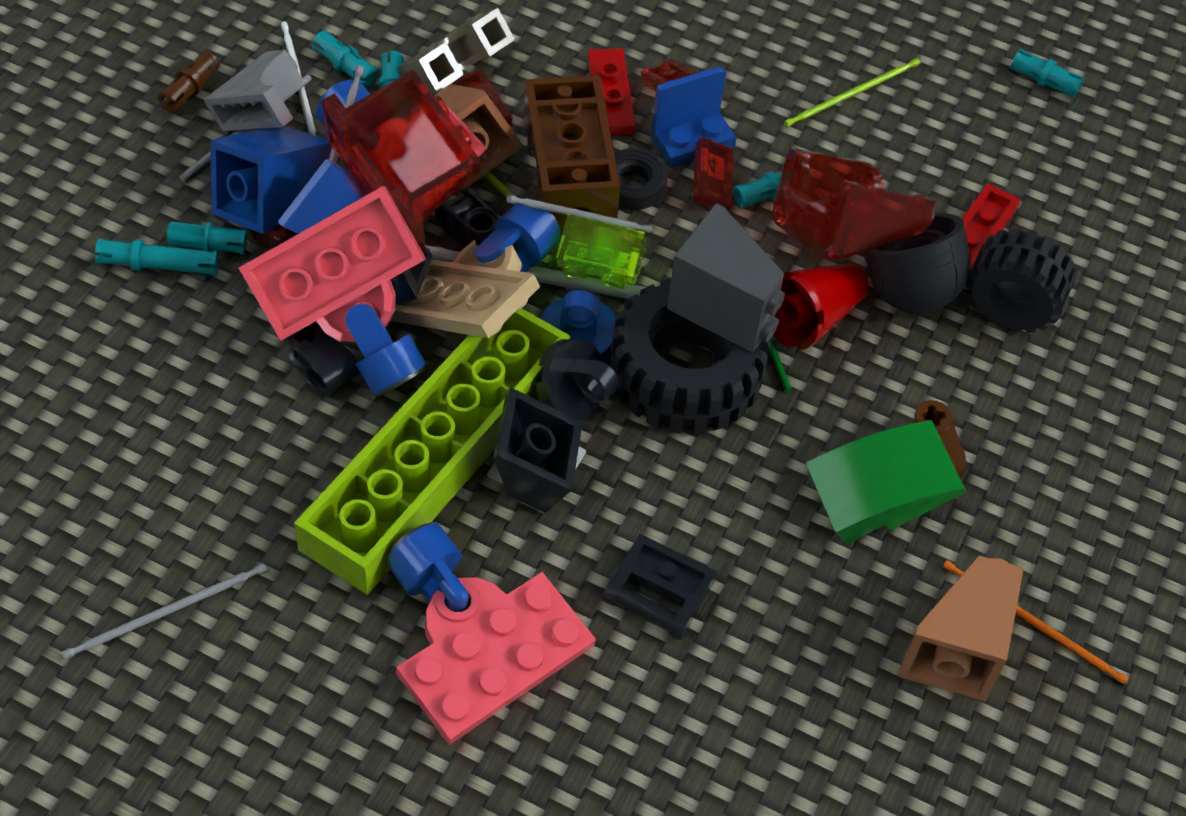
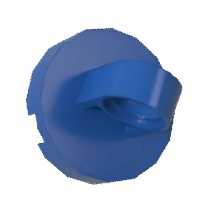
[540,290,616,358]

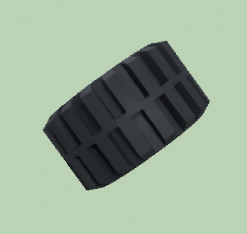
[965,229,1076,333]

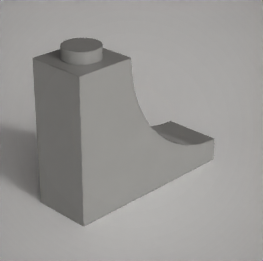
[203,50,303,131]

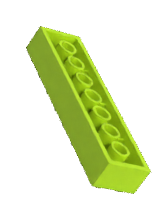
[294,308,570,595]

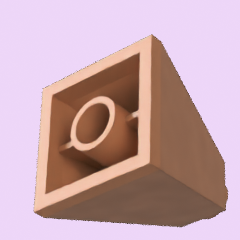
[426,84,524,189]

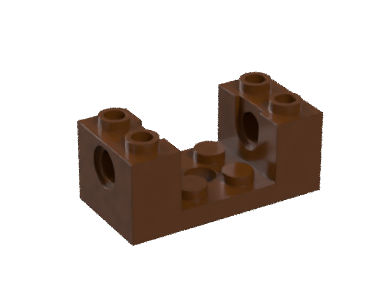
[524,75,620,231]

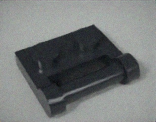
[602,534,717,640]

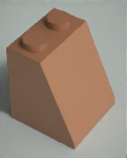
[898,556,1024,702]

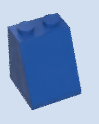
[211,126,333,234]

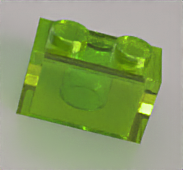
[556,214,647,289]

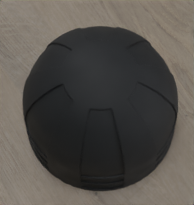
[862,213,970,313]

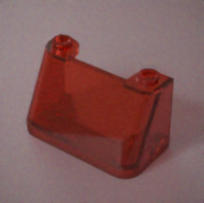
[773,147,936,260]

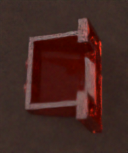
[321,70,481,252]

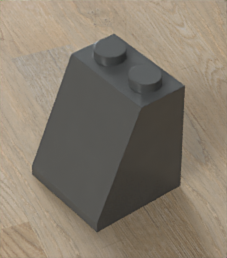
[667,203,785,353]

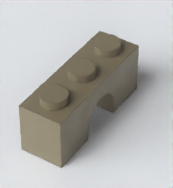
[399,8,515,98]

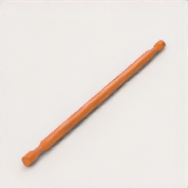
[943,560,1129,685]

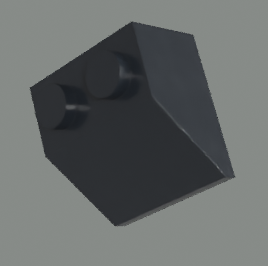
[493,387,583,513]

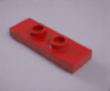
[588,48,635,135]

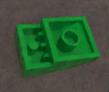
[806,420,966,544]

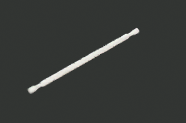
[281,22,316,136]

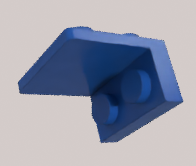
[651,66,737,168]

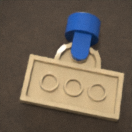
[390,203,561,338]

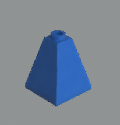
[277,159,370,234]

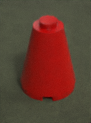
[773,263,869,350]

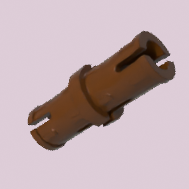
[157,51,220,113]

